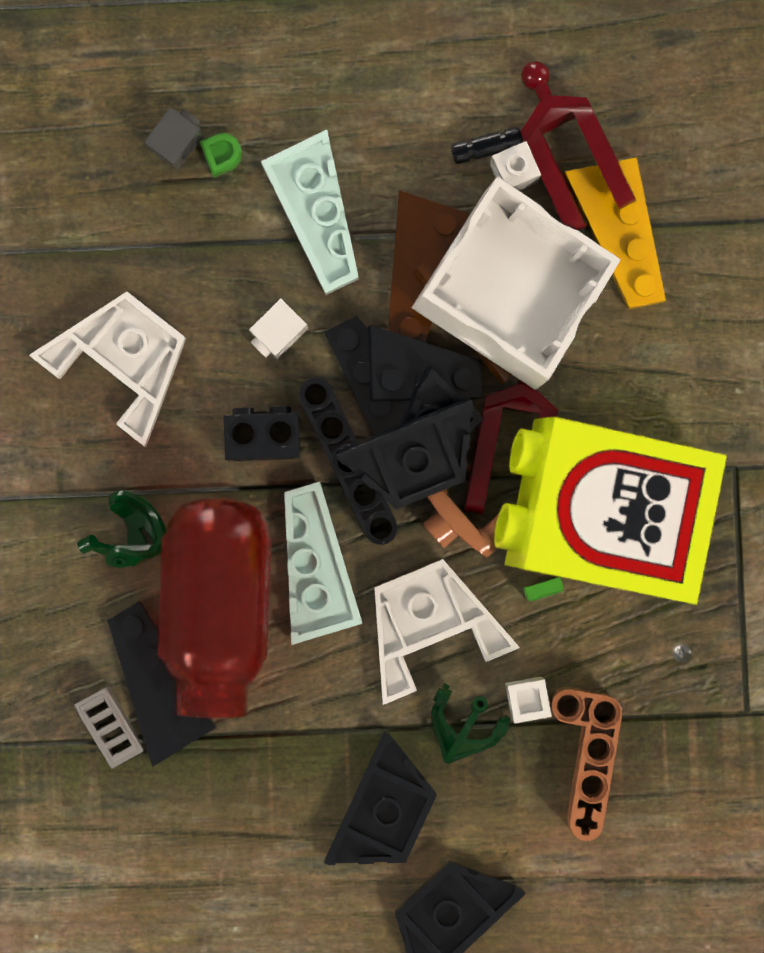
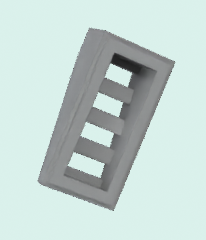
[74,686,145,769]

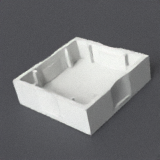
[412,177,621,390]

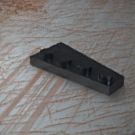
[108,601,217,767]

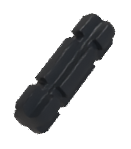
[451,127,523,164]

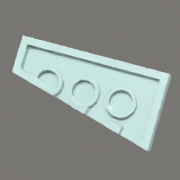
[261,130,359,295]
[284,482,363,645]

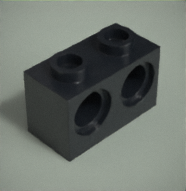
[224,406,301,462]

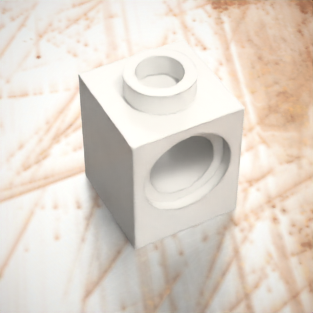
[490,141,541,191]
[249,299,308,359]
[505,676,552,723]

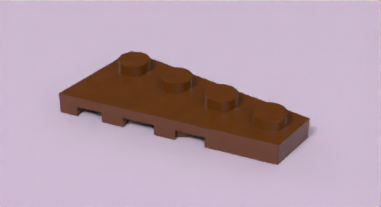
[388,190,469,343]

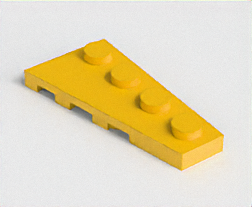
[564,157,666,309]

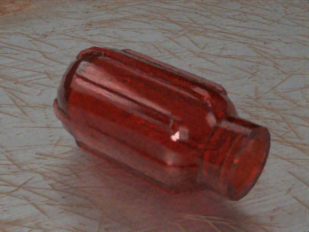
[158,499,271,718]

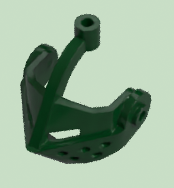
[77,491,167,568]
[431,683,511,764]

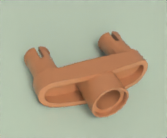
[422,462,499,558]

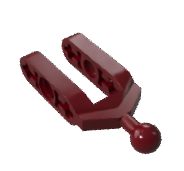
[521,61,637,230]
[464,379,559,514]

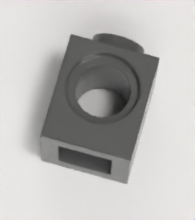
[144,107,204,171]

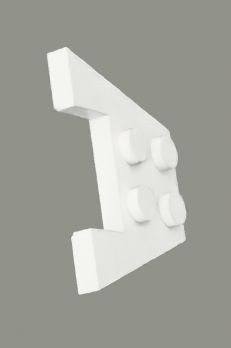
[29,292,186,447]
[374,559,520,705]

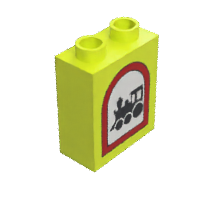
[494,417,727,605]

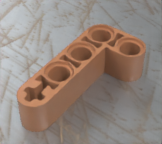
[549,687,622,841]

